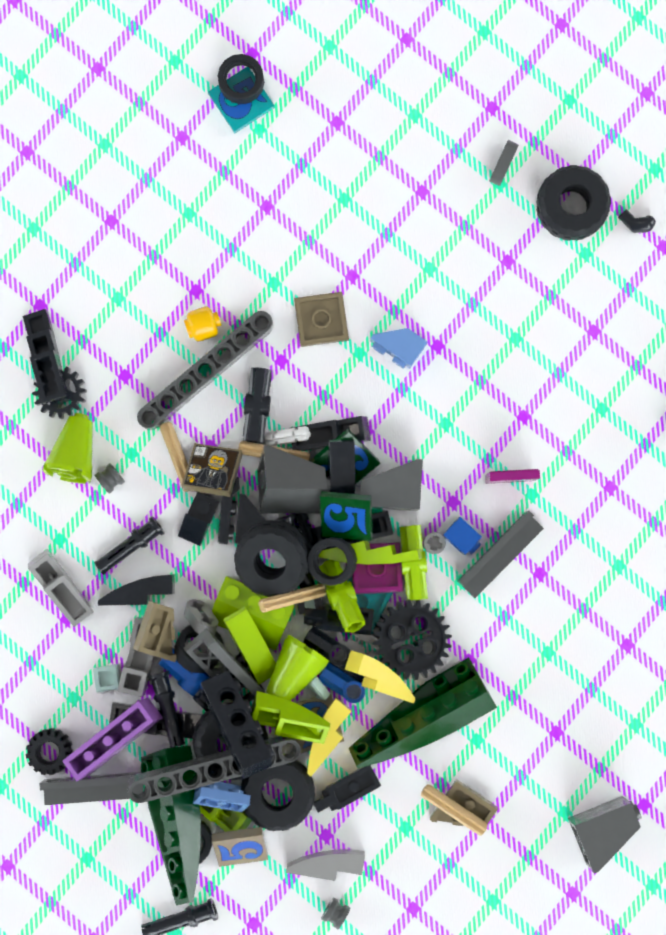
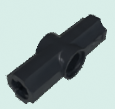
[242,367,272,443]
[302,626,364,683]

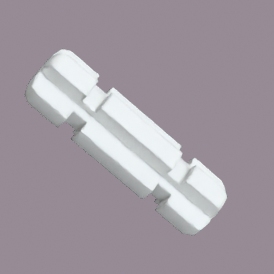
[264,426,311,446]

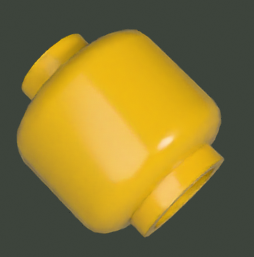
[184,306,222,342]

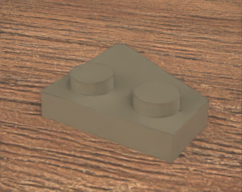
[133,601,177,662]
[429,779,498,826]

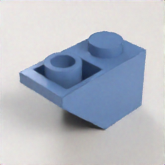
[370,328,428,369]

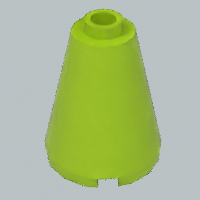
[42,413,93,484]
[266,635,329,701]

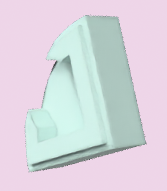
[304,676,330,700]

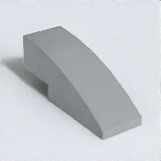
[27,549,94,627]
[286,849,365,881]

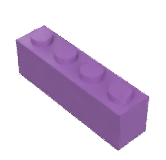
[63,698,163,781]

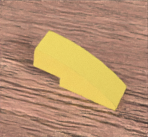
[345,650,415,703]
[307,697,351,776]

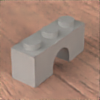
[117,617,154,697]

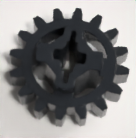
[32,366,87,419]

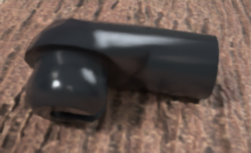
[618,209,656,233]

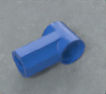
[158,647,210,696]
[318,662,365,703]

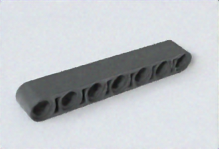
[137,311,273,430]
[126,736,301,803]

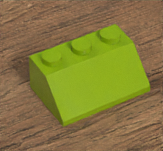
[212,576,295,651]

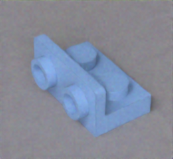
[193,782,251,812]

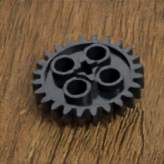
[371,599,452,680]

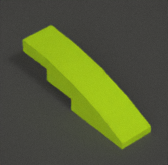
[318,541,423,565]

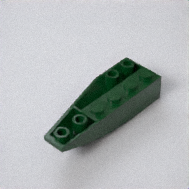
[348,657,497,769]
[140,745,201,906]

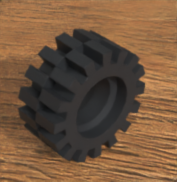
[25,728,74,775]

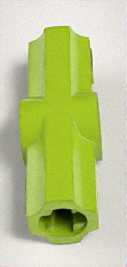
[399,525,428,601]
[319,560,365,633]

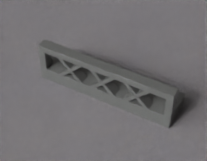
[457,510,544,598]
[184,628,267,703]
[39,772,144,805]

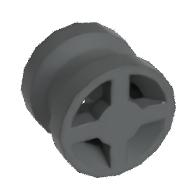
[94,463,125,494]
[321,897,351,930]

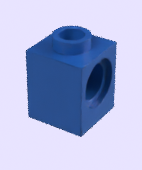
[443,517,482,555]

